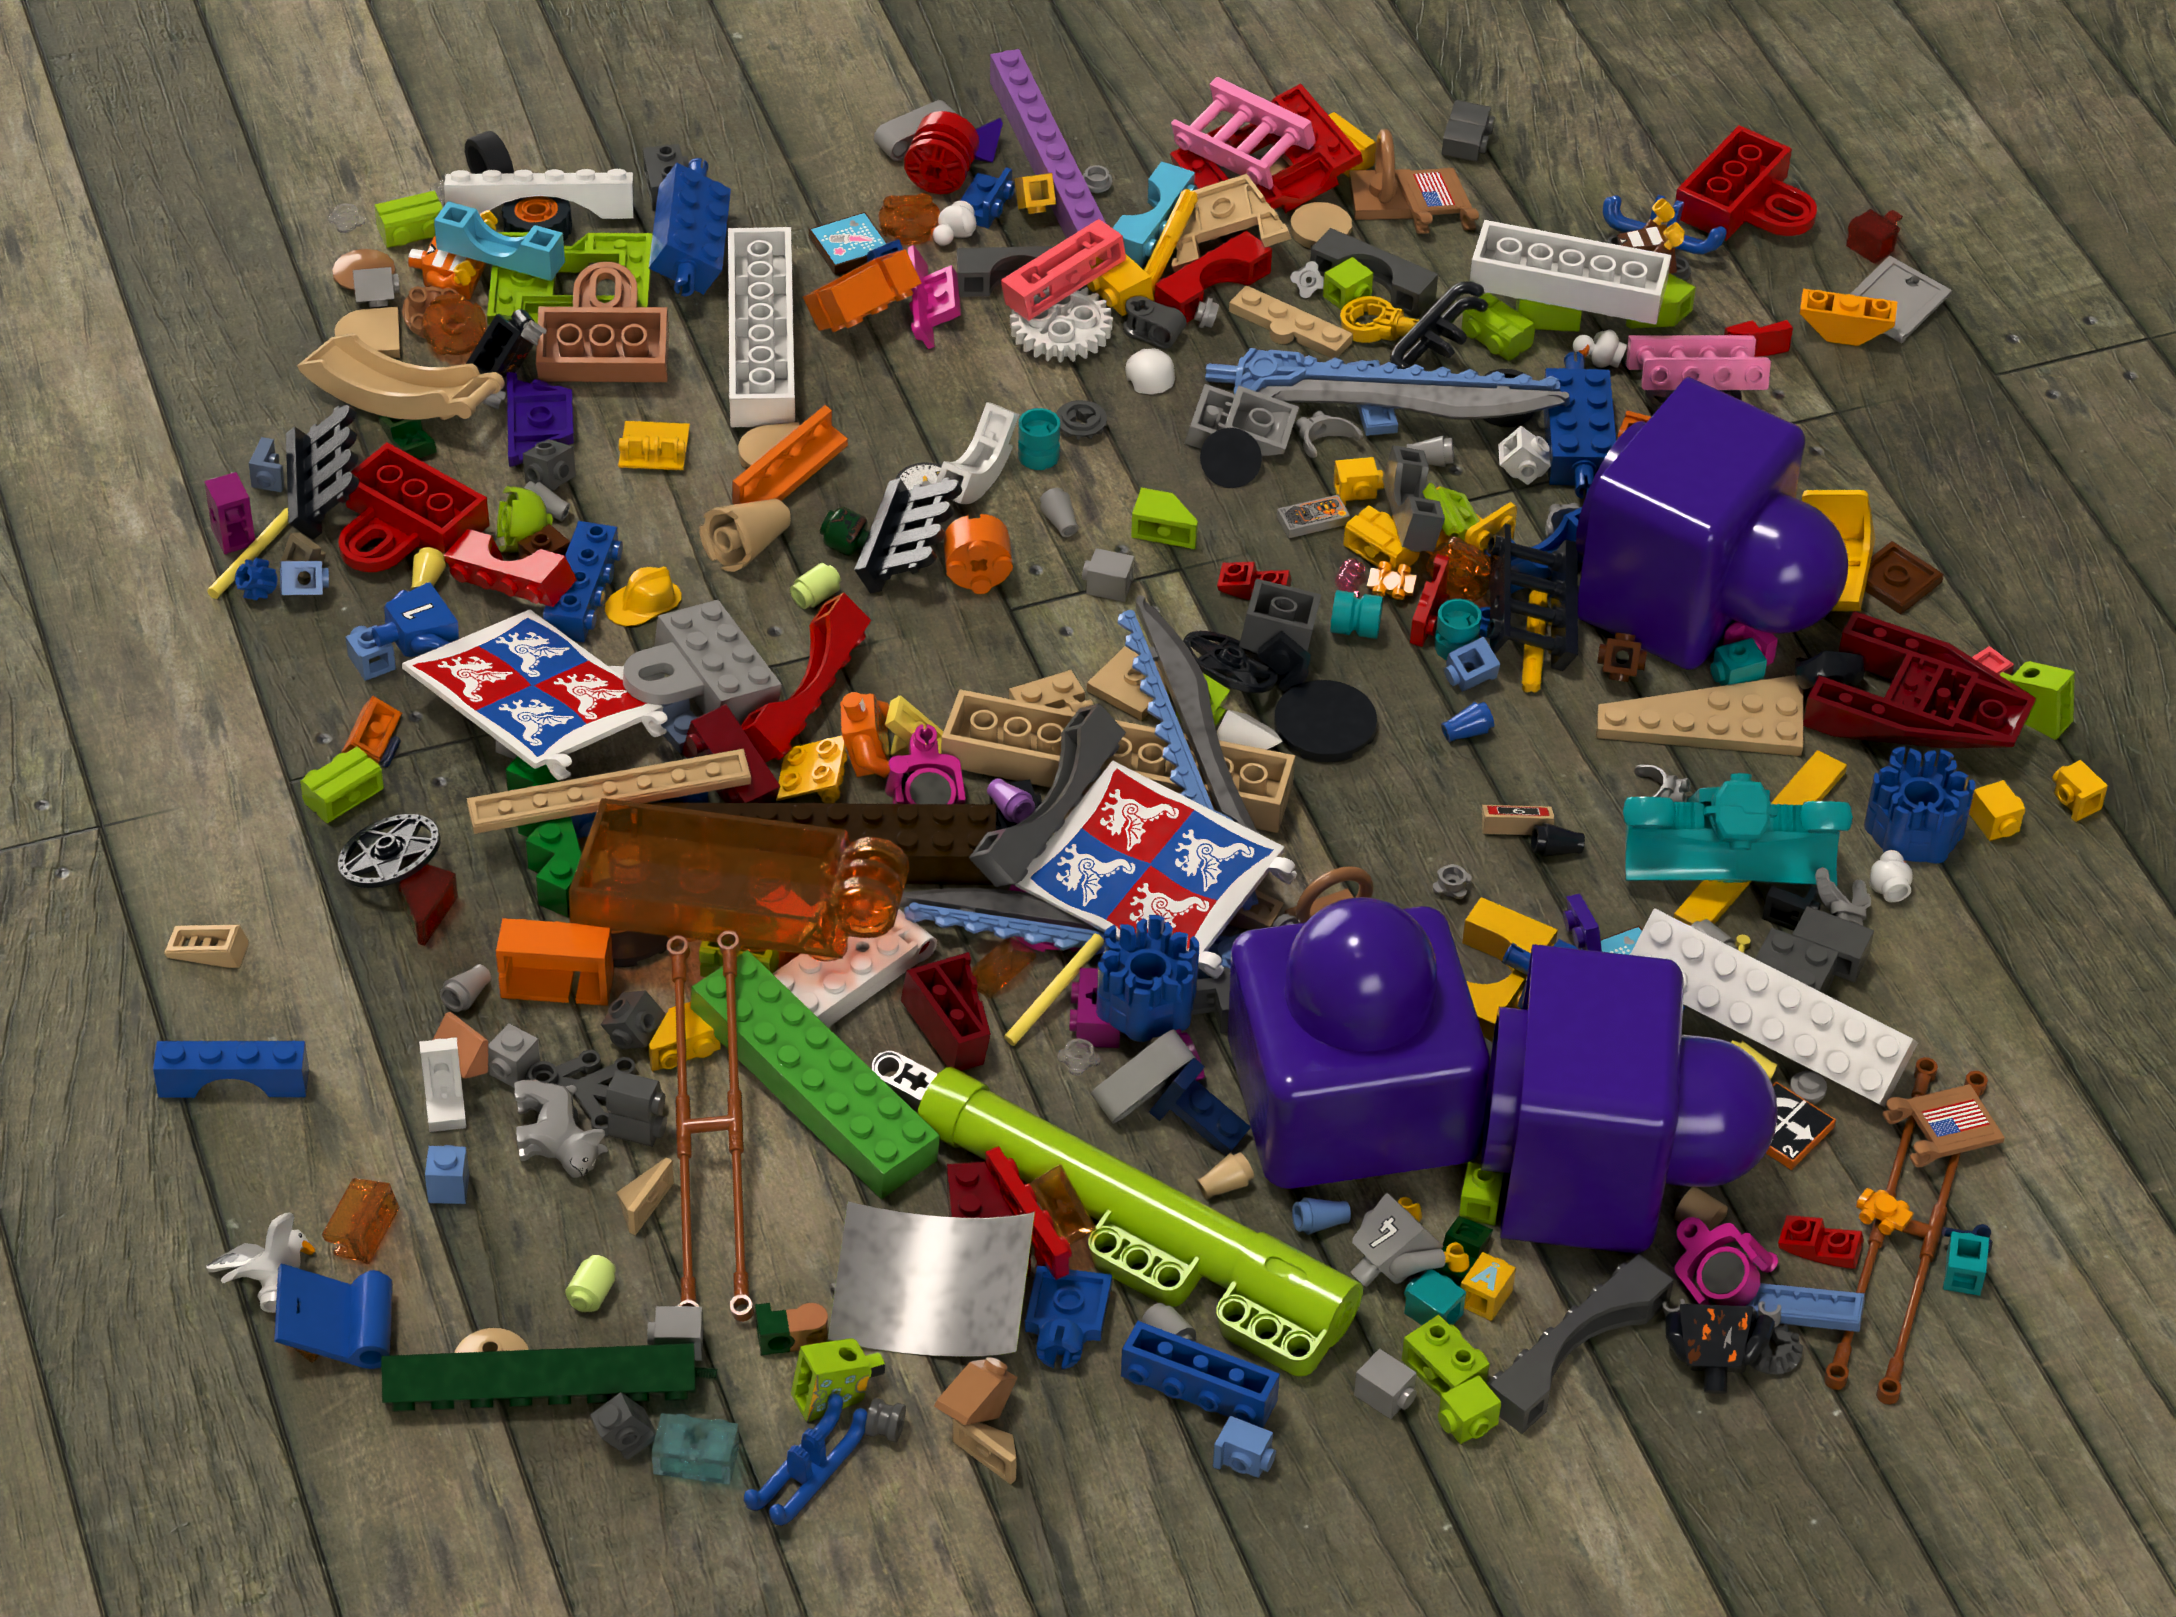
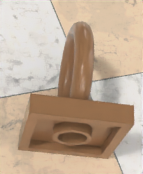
[1349,129,1414,220]
[1285,866,1374,923]

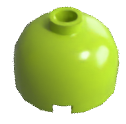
[497,486,552,553]

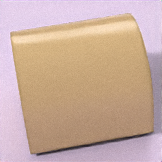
[1674,1187,1728,1231]

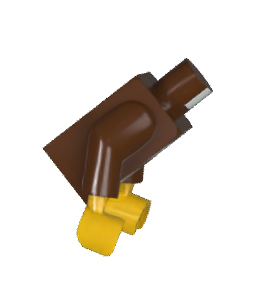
[1617,198,1685,274]

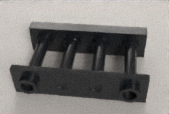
[1487,523,1578,671]

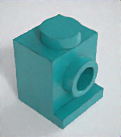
[1943,1231,1989,1296]

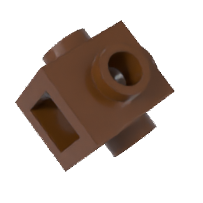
[1597,632,1647,682]

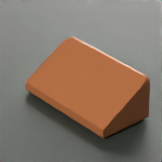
[433,1012,488,1079]

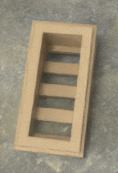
[164,925,249,968]

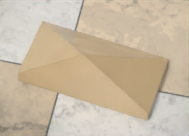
[616,1158,674,1235]
[953,1419,1017,1485]

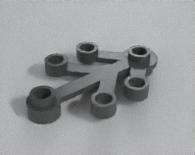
[525,1050,663,1137]

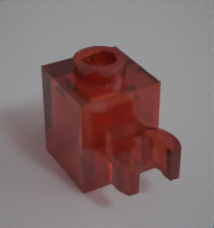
[1846,209,1903,264]

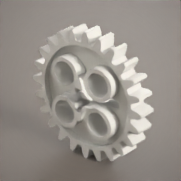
[1010,286,1113,363]

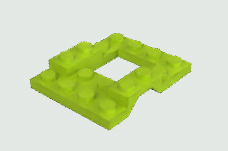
[487,232,653,325]

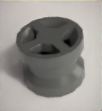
[865,1397,906,1443]

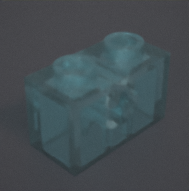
[652,1413,739,1485]

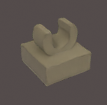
[281,532,326,578]

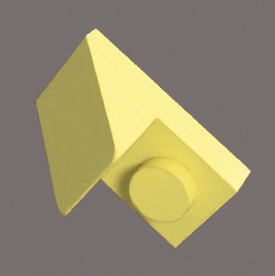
[885,695,944,756]

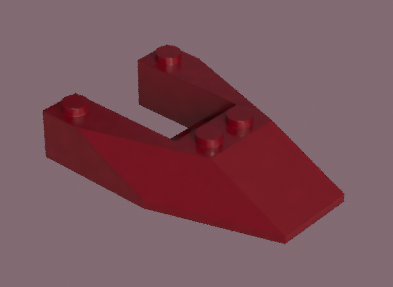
[1803,611,2036,748]

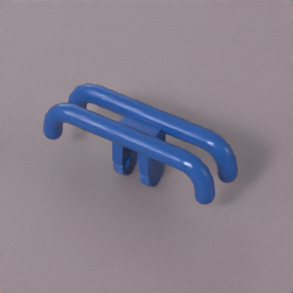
[1602,195,1727,255]
[744,1394,868,1526]

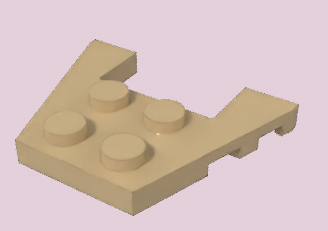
[1172,174,1292,272]

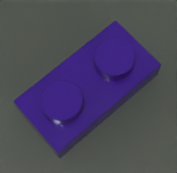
[1563,894,1602,952]

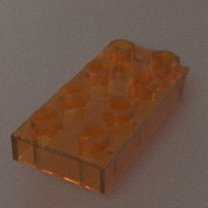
[569,798,910,962]

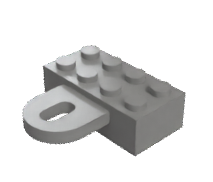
[623,600,782,725]

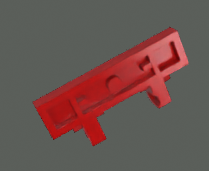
[985,1146,1072,1280]

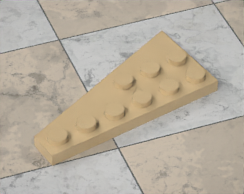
[1596,675,1803,756]

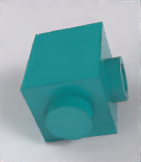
[1710,638,1767,686]
[1404,1269,1466,1325]

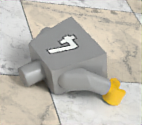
[1350,1193,1469,1288]

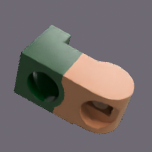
[755,1303,828,1356]

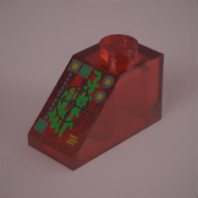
[399,864,458,946]

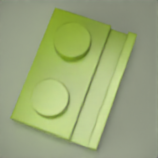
[1422,483,1480,543]

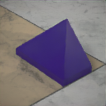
[974,118,1003,163]

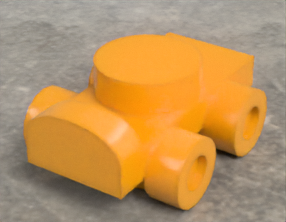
[1367,561,1417,600]
[1856,1188,1914,1235]

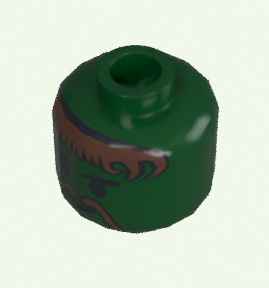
[820,507,869,556]

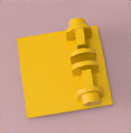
[618,421,690,470]
[776,735,848,803]

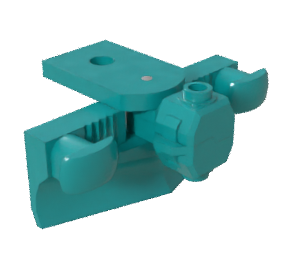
[1623,773,1853,886]

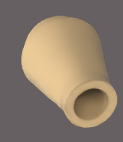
[1196,1152,1254,1200]

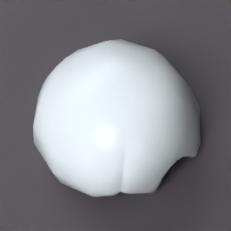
[1125,348,1175,395]

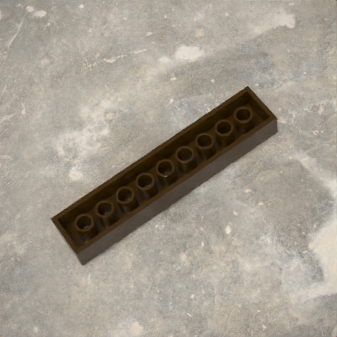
[641,802,996,885]

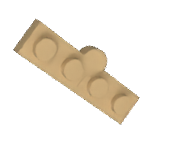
[1229,285,1353,359]

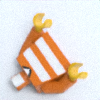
[408,210,498,300]

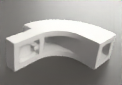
[936,402,1020,504]

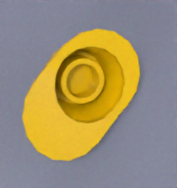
[605,567,682,627]

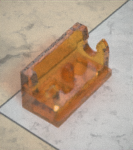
[322,1178,400,1264]

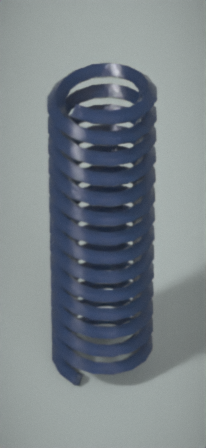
[380,736,401,767]

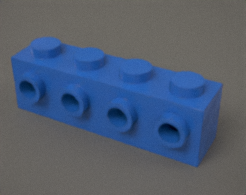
[543,521,623,643]
[1121,1321,1280,1428]

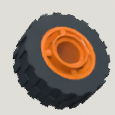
[502,196,572,241]

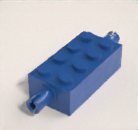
[649,158,731,296]
[1543,352,1616,499]

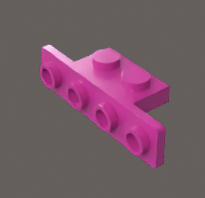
[908,245,961,349]

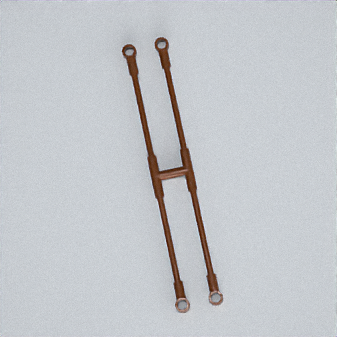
[667,931,754,1322]
[1824,1057,1988,1405]

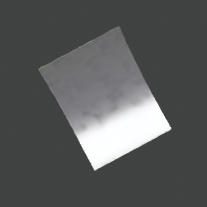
[828,1201,1035,1357]

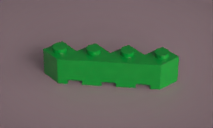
[506,756,587,918]

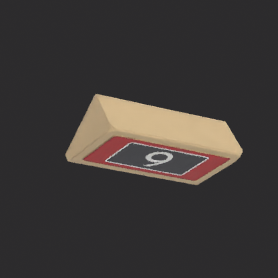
[1482,805,1554,835]

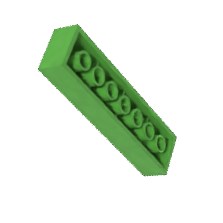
[691,950,940,1199]

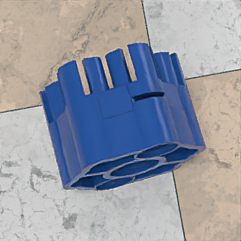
[1864,747,1975,864]
[1096,915,1200,1042]

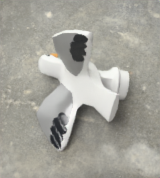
[206,1212,315,1313]

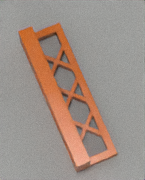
[732,405,848,505]

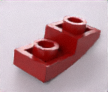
[1724,320,1793,357]
[1217,562,1292,600]
[1778,1215,1864,1269]

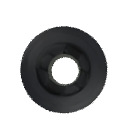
[1531,822,1585,857]

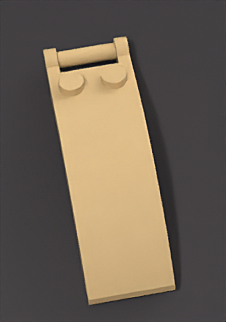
[297,333,505,420]

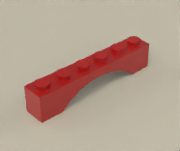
[741,592,871,763]

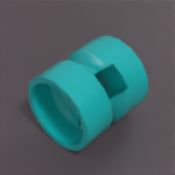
[1018,408,1060,470]
[1330,590,1383,639]
[1435,599,1481,660]

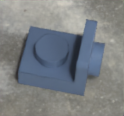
[249,437,285,492]
[661,699,697,753]

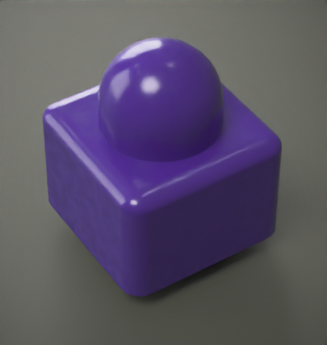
[1576,377,1848,670]
[1228,897,1490,1188]
[1481,944,1778,1254]

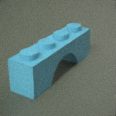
[1113,161,1197,268]
[434,201,565,281]

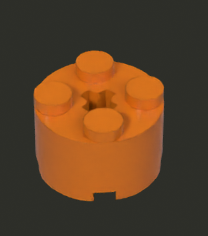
[944,514,1013,594]

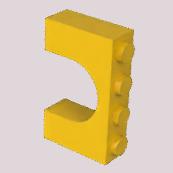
[1462,897,1558,1043]

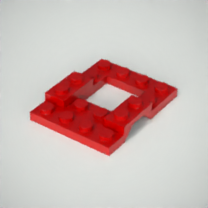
[1170,83,1363,213]

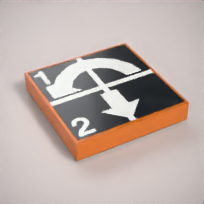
[1766,1082,1836,1170]

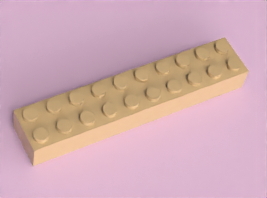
[941,689,1295,833]

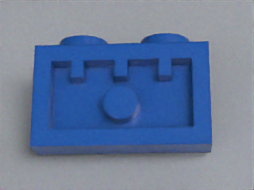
[960,168,1015,228]

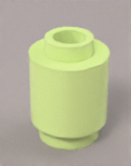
[790,563,841,609]
[565,1255,616,1312]

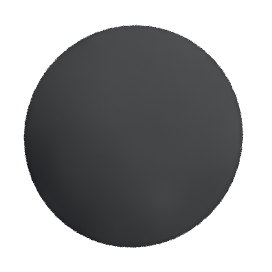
[1200,428,1262,488]

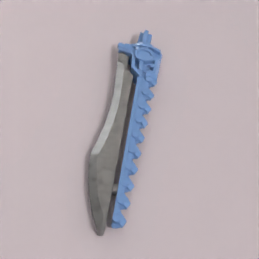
[1205,348,1570,419]
[1118,595,1261,911]
[895,888,1249,979]

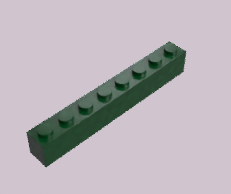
[381,1343,696,1412]

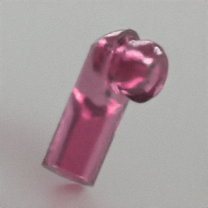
[1335,558,1365,599]

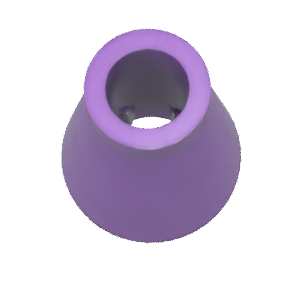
[987,778,1035,824]

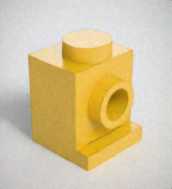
[1333,457,1384,506]
[2052,760,2108,822]

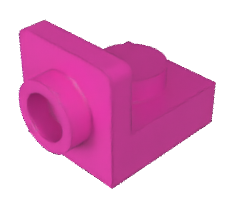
[1723,622,1778,666]

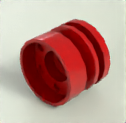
[904,111,979,195]

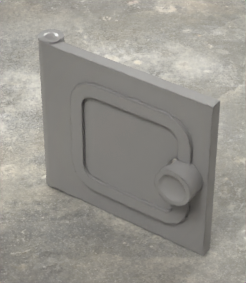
[1850,255,1952,344]

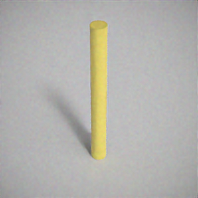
[207,508,289,599]
[1004,933,1104,1046]

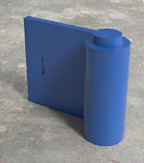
[274,1263,393,1369]

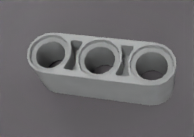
[874,100,957,161]
[1091,1029,1196,1124]

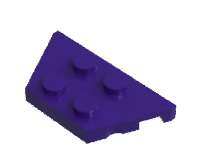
[507,372,574,467]

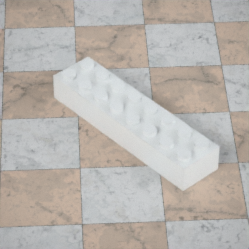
[728,227,795,427]
[1630,908,1918,1107]

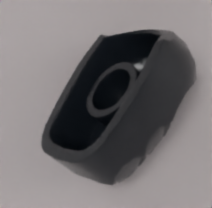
[1795,651,1865,689]

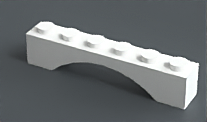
[444,169,634,219]

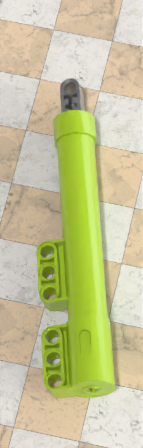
[872,1051,1363,1377]

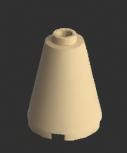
[699,499,791,572]

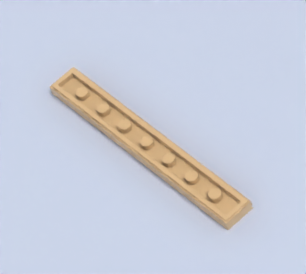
[467,749,751,834]

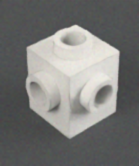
[1498,426,1551,485]

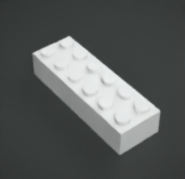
[1470,220,1671,324]

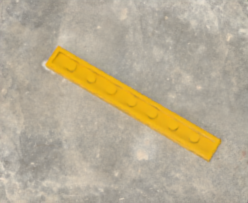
[1673,750,1847,926]

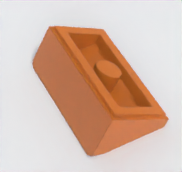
[341,696,402,764]

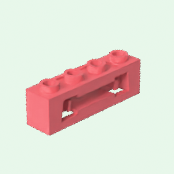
[1001,219,1126,321]

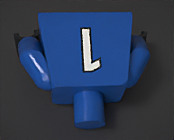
[372,582,459,657]

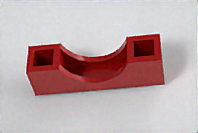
[1154,230,1272,322]
[443,529,577,607]

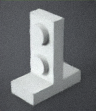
[419,1037,466,1132]

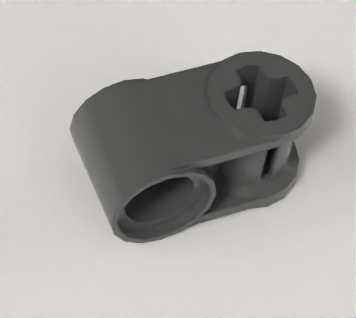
[1123,296,1187,349]

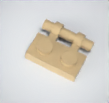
[1009,670,1094,712]

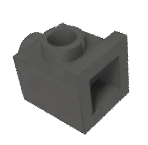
[590,1392,658,1460]

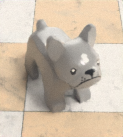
[514,1080,608,1178]

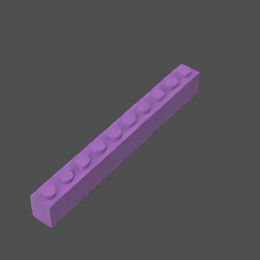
[990,49,1106,239]

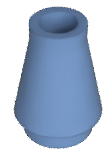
[1292,1197,1351,1235]

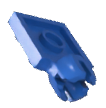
[1025,1266,1112,1369]

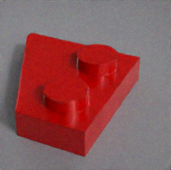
[1410,554,1450,647]

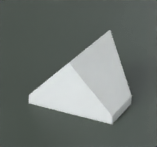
[1217,710,1283,750]

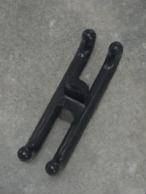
[1390,281,1488,369]

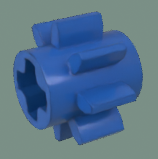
[235,558,278,600]

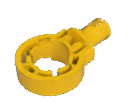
[1340,296,1420,343]

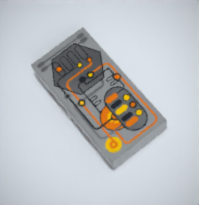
[1277,495,1350,539]

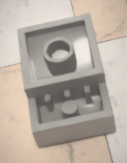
[1184,384,1299,456]

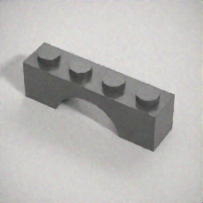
[1310,228,1438,318]
[957,246,1084,297]
[1382,445,1445,552]

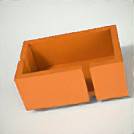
[803,249,922,332]
[496,918,614,1006]

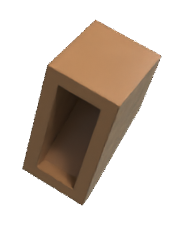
[934,1357,1018,1426]

